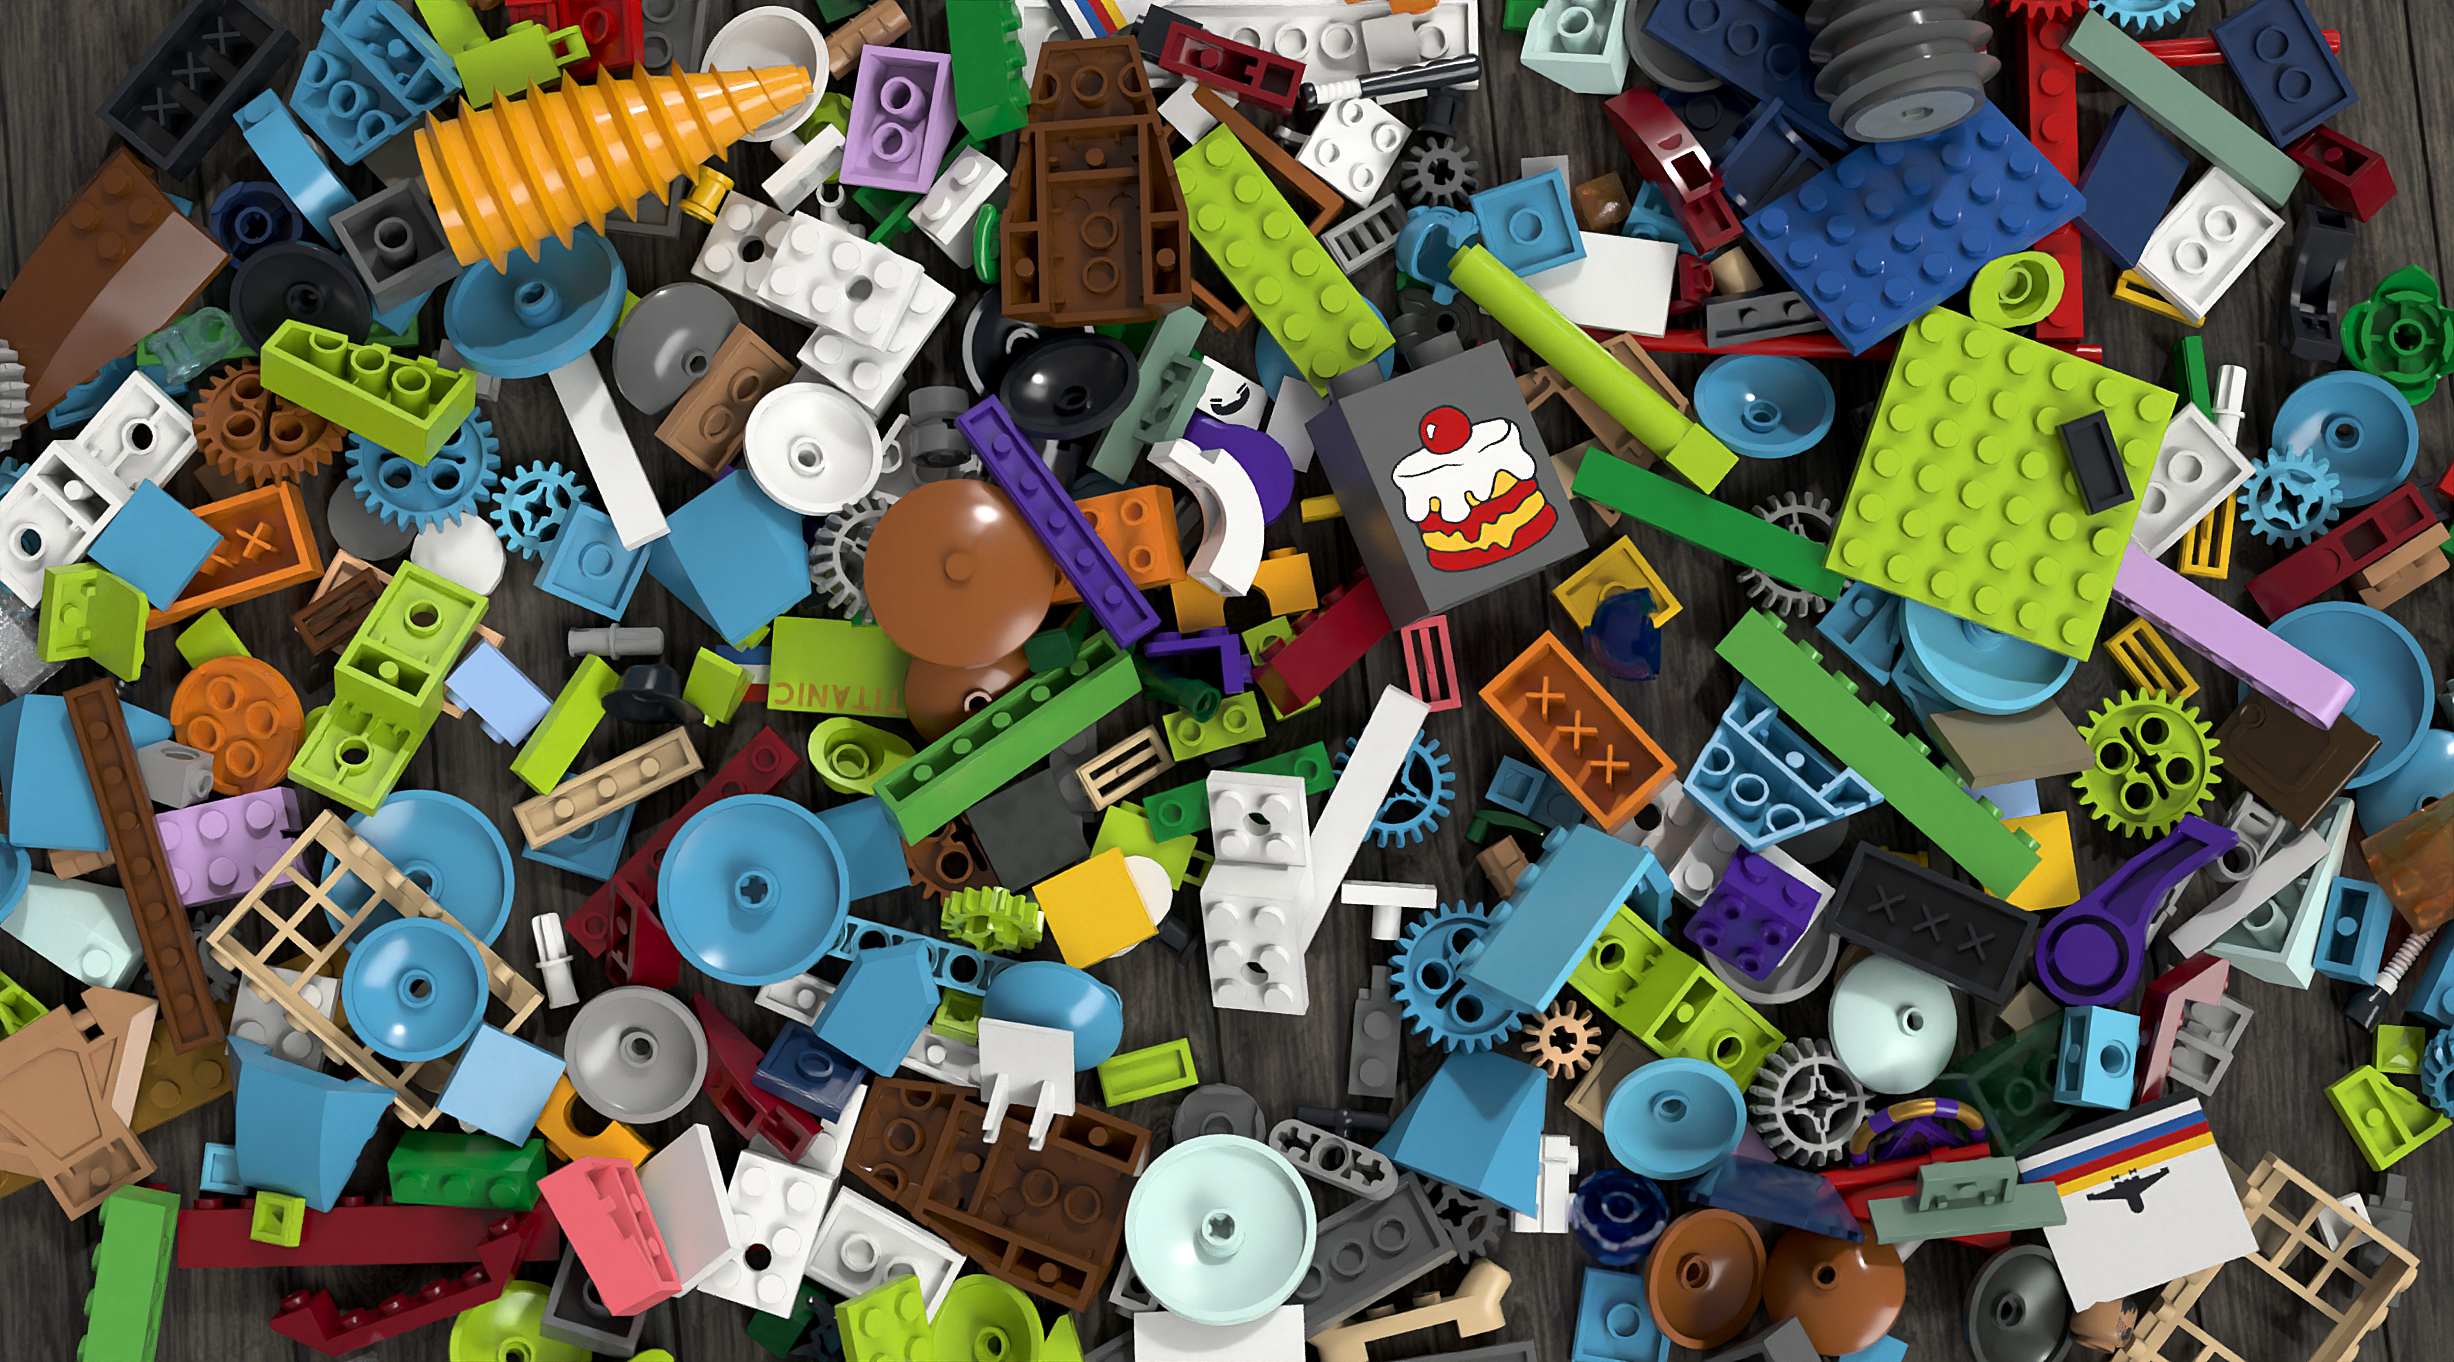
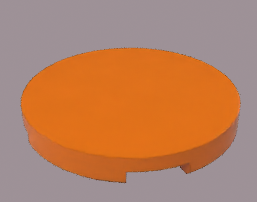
[170,655,305,796]

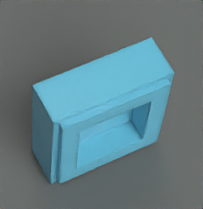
[200,1142,252,1196]

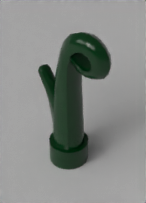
[1125,641,1221,723]

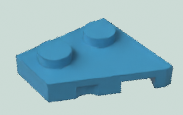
[1813,580,1901,687]

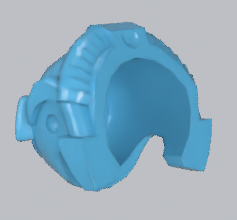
[1394,206,1479,305]

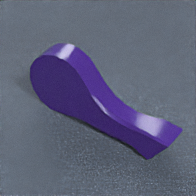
[1104,411,1294,528]
[2035,814,2240,1009]

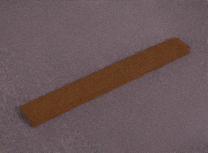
[62,677,226,1056]

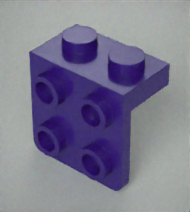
[1144,627,1253,698]
[1684,843,1822,981]

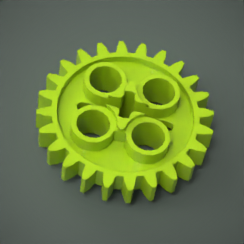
[2068,687,2223,839]

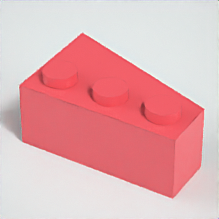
[536,1156,683,1316]

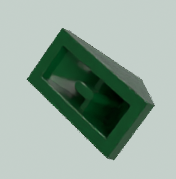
[744,1275,832,1360]

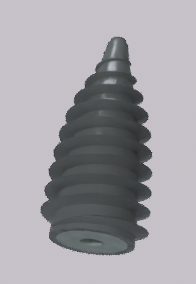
[1804,0,2001,143]

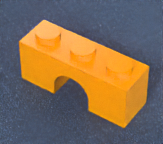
[1170,547,1318,637]
[532,1067,656,1171]

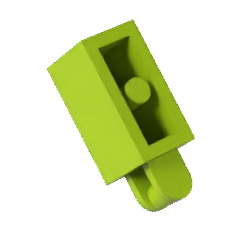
[453,20,591,111]
[1090,800,1215,892]

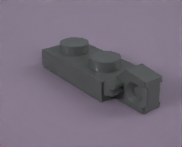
[1050,721,1097,837]
[1347,965,1403,1098]
[2346,1172,2412,1308]

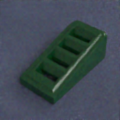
[1023,602,1092,673]

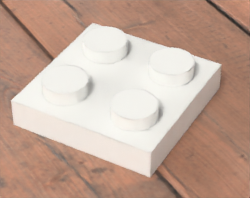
[224,964,342,1073]

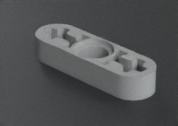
[1269,1119,1398,1201]

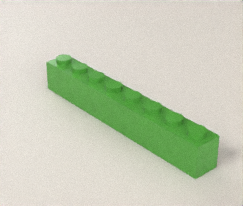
[1714,607,2042,901]

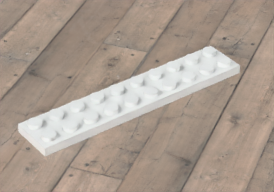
[1015,0,1478,92]

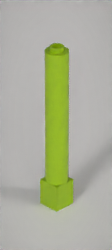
[1447,243,1739,496]

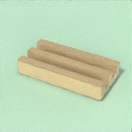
[1071,724,1176,812]

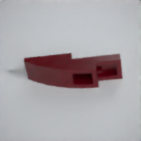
[1601,84,1744,257]
[2244,481,2438,624]
[686,992,824,1165]

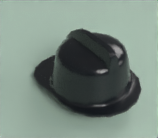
[601,663,705,725]

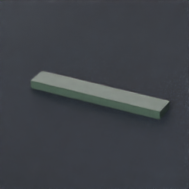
[2061,7,2305,210]

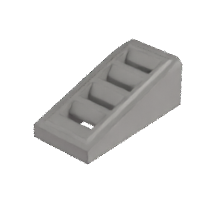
[1317,193,1410,278]

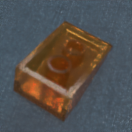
[2360,792,2454,936]

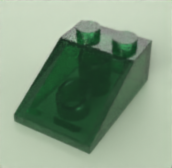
[1934,1008,2084,1158]

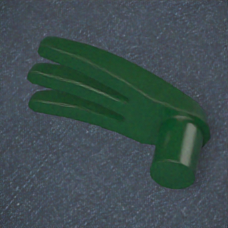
[1464,810,1548,846]

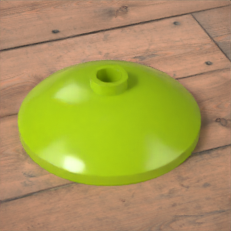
[929,1274,1045,1362]
[448,1280,592,1362]

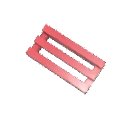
[1400,615,1462,713]

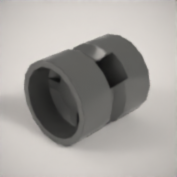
[908,386,971,468]

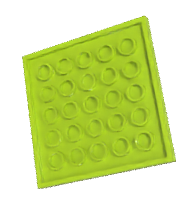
[1820,305,2179,662]

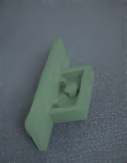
[1086,306,1214,485]
[1866,1156,2067,1245]

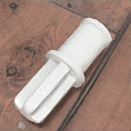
[2211,365,2247,446]
[531,913,579,1009]

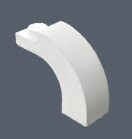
[1147,438,1264,597]

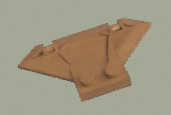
[0,985,159,1221]

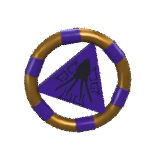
[1849,1097,1987,1180]

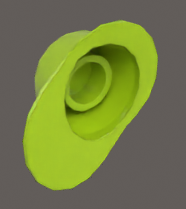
[1969,251,2064,329]
[807,717,916,796]

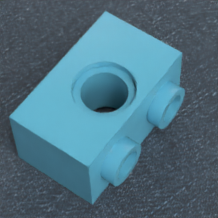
[2053,1006,2140,1111]

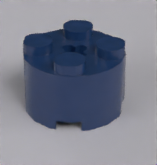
[209,181,316,270]

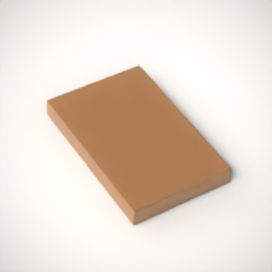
[654,322,798,482]

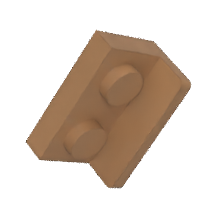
[2346,522,2451,611]

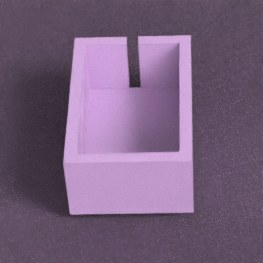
[156,787,313,909]

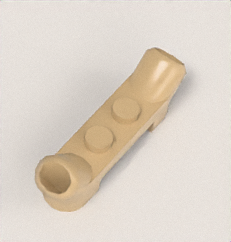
[1307,1257,1512,1362]

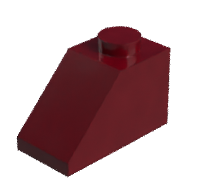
[2284,124,2398,223]

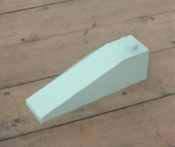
[1520,0,1630,95]
[2202,797,2355,990]
[0,869,145,992]

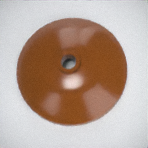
[903,646,1038,744]
[1644,1207,1767,1349]
[1762,1218,1906,1356]

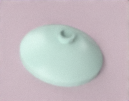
[1828,954,1957,1094]

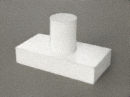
[761,123,846,214]
[1340,879,1437,940]

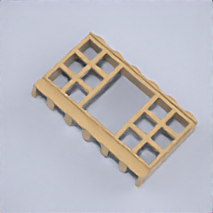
[206,809,545,1130]
[2109,1150,2420,1362]

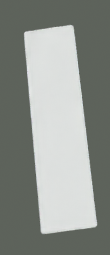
[2169,828,2332,959]

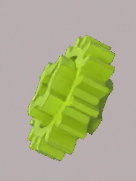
[941,886,1045,954]

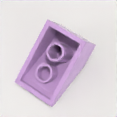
[839,44,959,195]

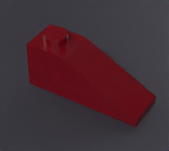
[1158,21,1307,117]
[605,874,683,991]

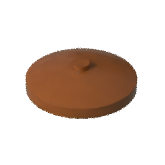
[863,479,1055,670]

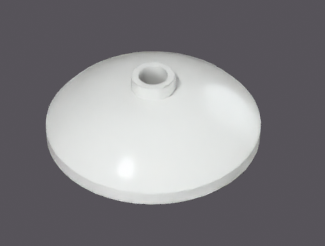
[700,6,829,142]
[743,382,883,516]

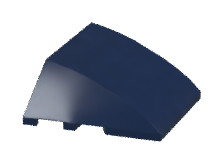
[1677,1154,1865,1244]

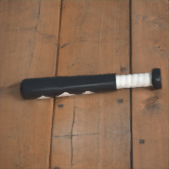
[1299,53,1483,111]

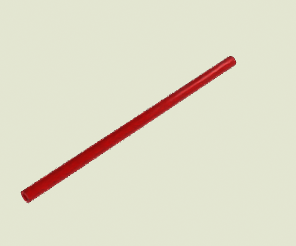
[1579,327,2102,365]

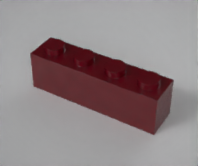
[1249,562,1393,717]

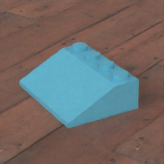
[1455,823,1655,1013]

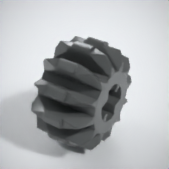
[1401,137,1479,209]

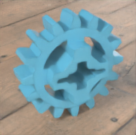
[2237,445,2343,548]
[490,460,595,562]

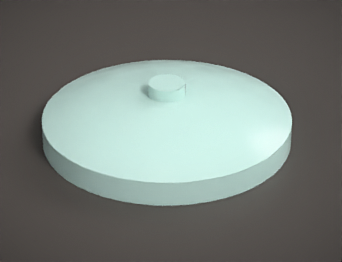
[1125,1134,1317,1326]

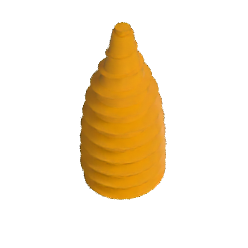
[414,58,814,276]

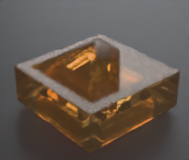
[1572,171,1632,232]

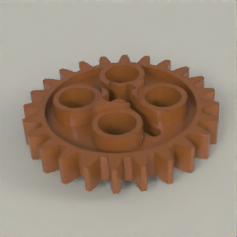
[191,358,349,488]
[898,780,1021,906]

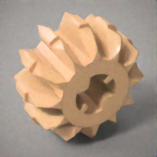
[1521,1000,1601,1079]

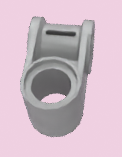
[2204,791,2287,883]

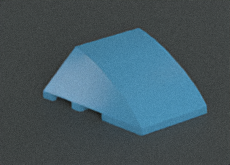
[289,0,462,166]
[646,469,811,646]
[1681,677,1885,852]
[0,694,175,852]
[226,1035,398,1213]
[1371,1044,1548,1220]

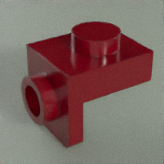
[1668,253,1714,316]

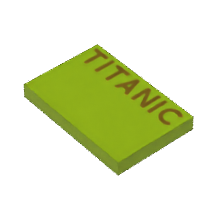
[767,616,912,719]

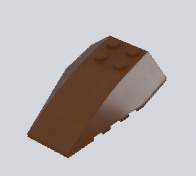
[1000,35,1192,328]
[0,139,233,431]
[843,1076,1152,1313]

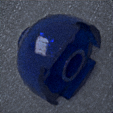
[1583,587,1663,682]
[1571,1168,1668,1266]

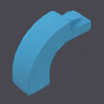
[233,88,359,251]

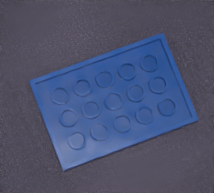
[1741,97,2087,357]

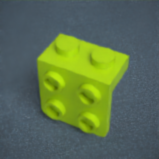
[36,561,149,682]

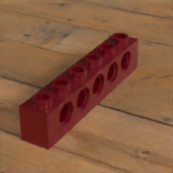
[563,726,806,959]

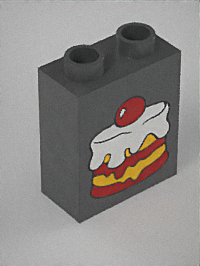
[1304,331,1589,632]

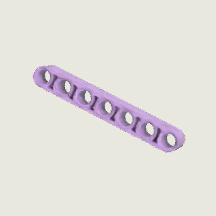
[2110,543,2355,730]

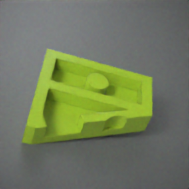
[2324,1065,2453,1171]

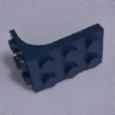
[1710,95,1832,218]

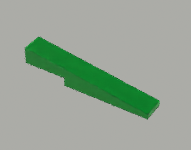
[1570,446,1847,603]

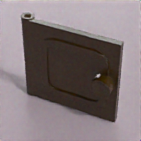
[2209,688,2383,834]

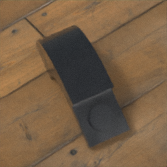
[2278,203,2357,363]

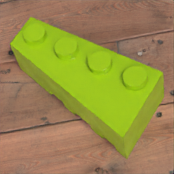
[260,319,478,468]

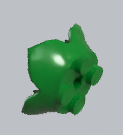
[2339,264,2454,406]

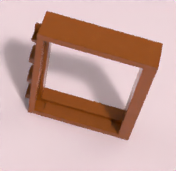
[1163,85,1345,336]

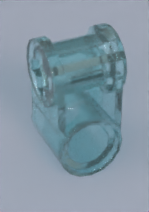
[145,307,243,386]

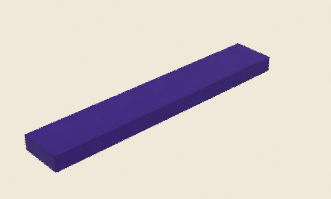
[954,394,1161,651]

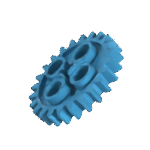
[345,406,501,535]
[1386,900,1533,1055]

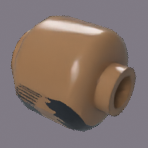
[2069,1296,2138,1354]

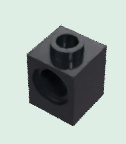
[1130,4,1203,66]

